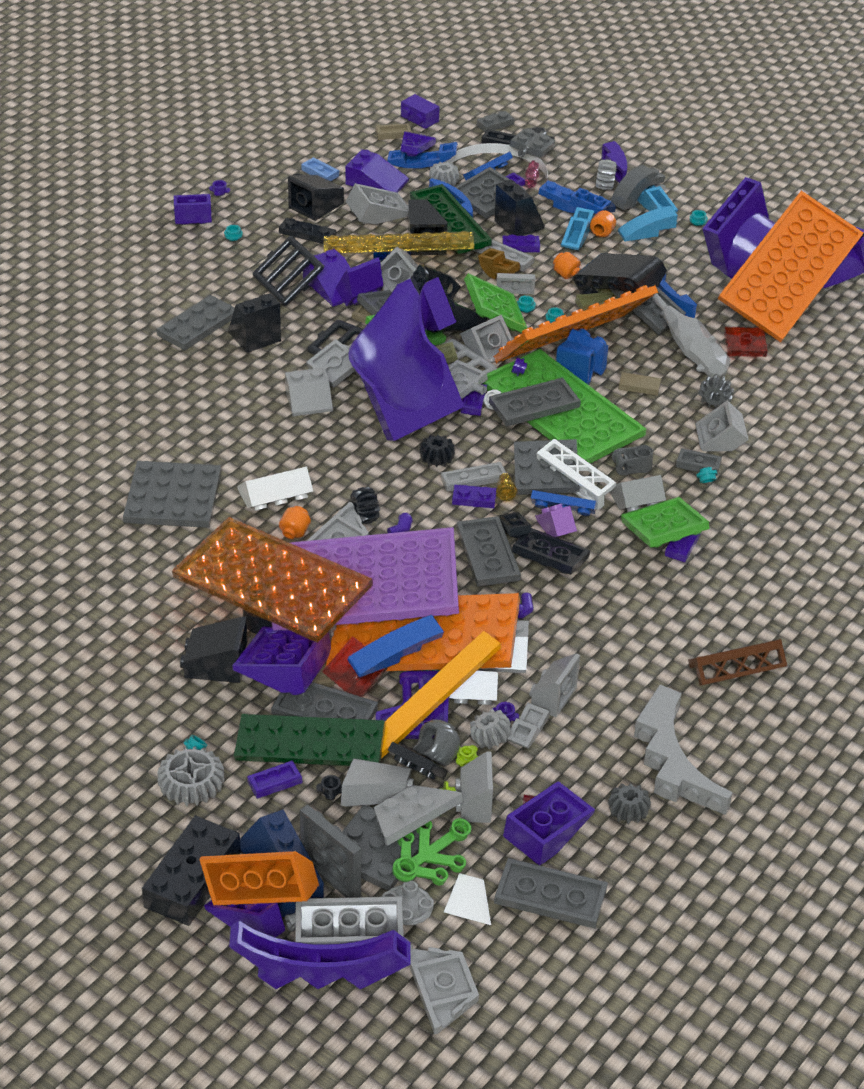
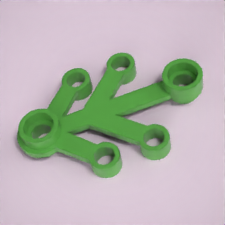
[392,818,471,886]

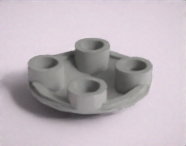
[382,881,434,925]

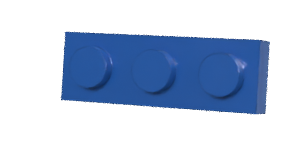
[463,152,513,180]
[531,490,597,516]

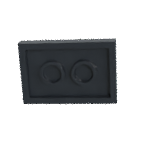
[512,528,591,575]

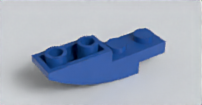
[538,180,611,214]

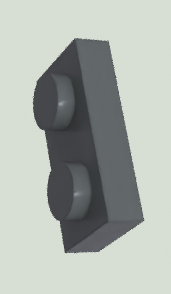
[477,111,515,132]
[676,448,722,476]

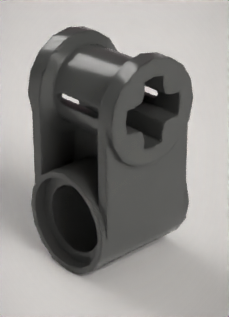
[611,445,653,475]

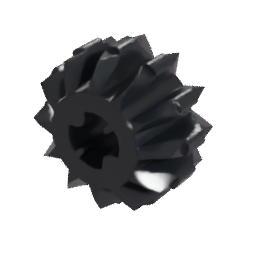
[419,434,455,468]
[350,487,380,524]

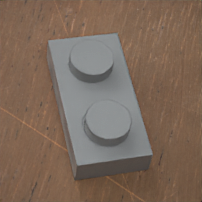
[497,273,535,294]

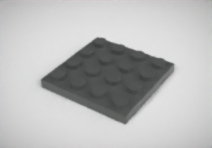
[123,461,221,528]

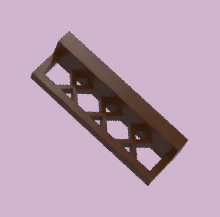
[688,639,787,686]

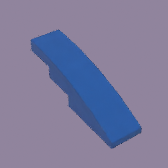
[347,615,444,677]

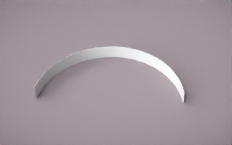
[446,143,548,180]

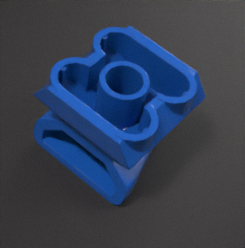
[556,328,609,385]

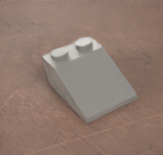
[346,183,408,224]

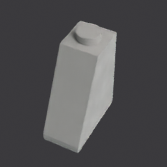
[341,759,414,806]

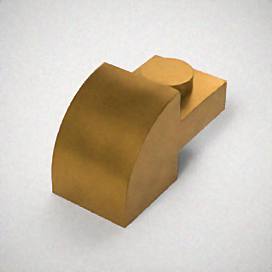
[478,248,520,279]

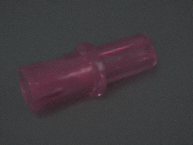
[525,160,539,188]

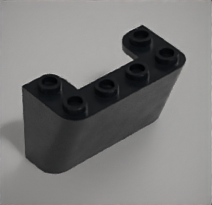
[573,253,667,305]
[410,264,488,333]

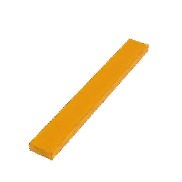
[381,631,501,759]

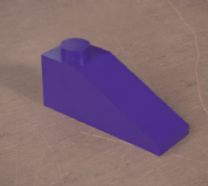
[204,900,285,938]

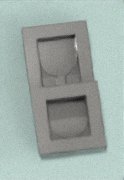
[507,703,550,749]

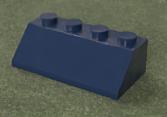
[240,809,324,917]

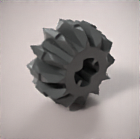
[699,374,734,409]
[608,782,651,825]

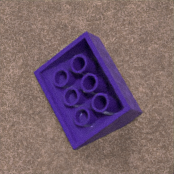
[233,627,331,695]

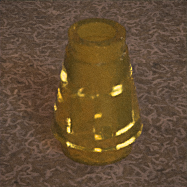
[496,473,517,501]

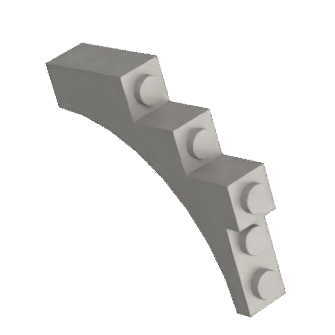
[634,685,733,815]

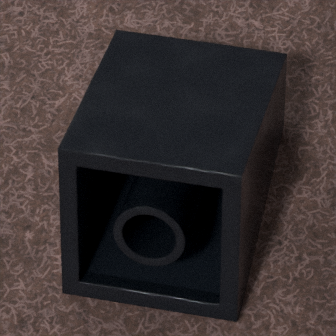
[288,175,344,221]
[494,179,545,236]
[408,199,447,255]
[228,293,281,353]
[180,617,248,683]

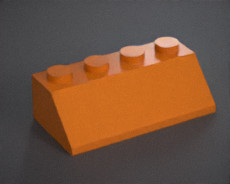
[199,851,319,905]

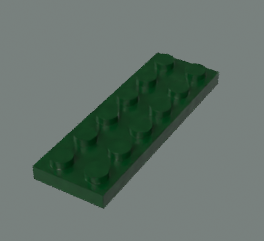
[410,184,492,254]
[234,714,386,766]

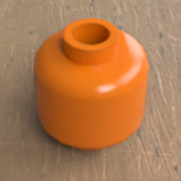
[590,211,616,238]
[553,252,581,279]
[279,506,311,539]

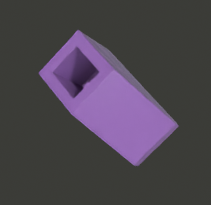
[535,504,577,537]

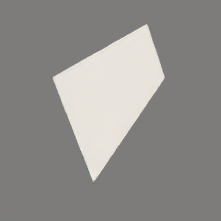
[444,873,491,925]

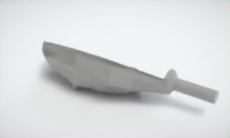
[651,294,731,378]

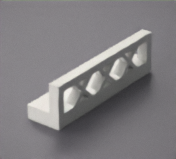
[537,439,616,510]

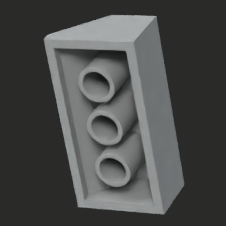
[296,897,404,945]

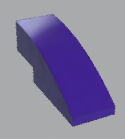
[601,141,627,183]

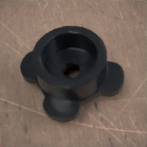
[316,775,342,800]

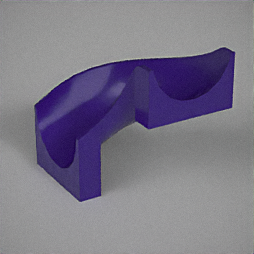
[702,177,864,289]
[348,277,464,441]

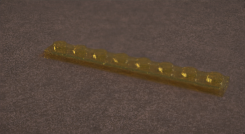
[324,231,474,253]

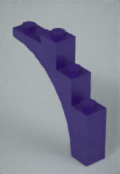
[229,921,411,989]

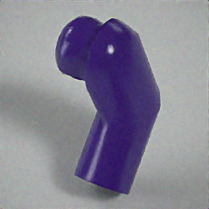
[387,513,413,533]
[518,593,534,619]

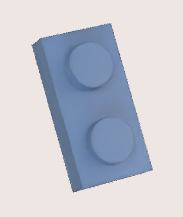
[301,157,339,181]

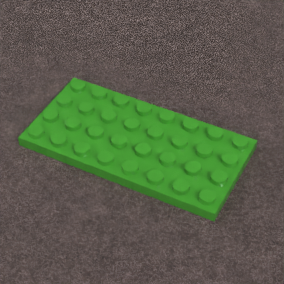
[482,349,646,464]

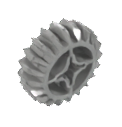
[157,746,225,807]

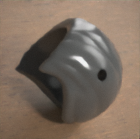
[412,719,460,766]

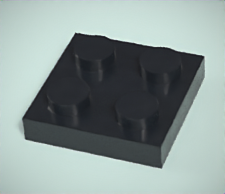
[388,742,448,780]

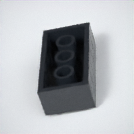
[142,815,241,926]

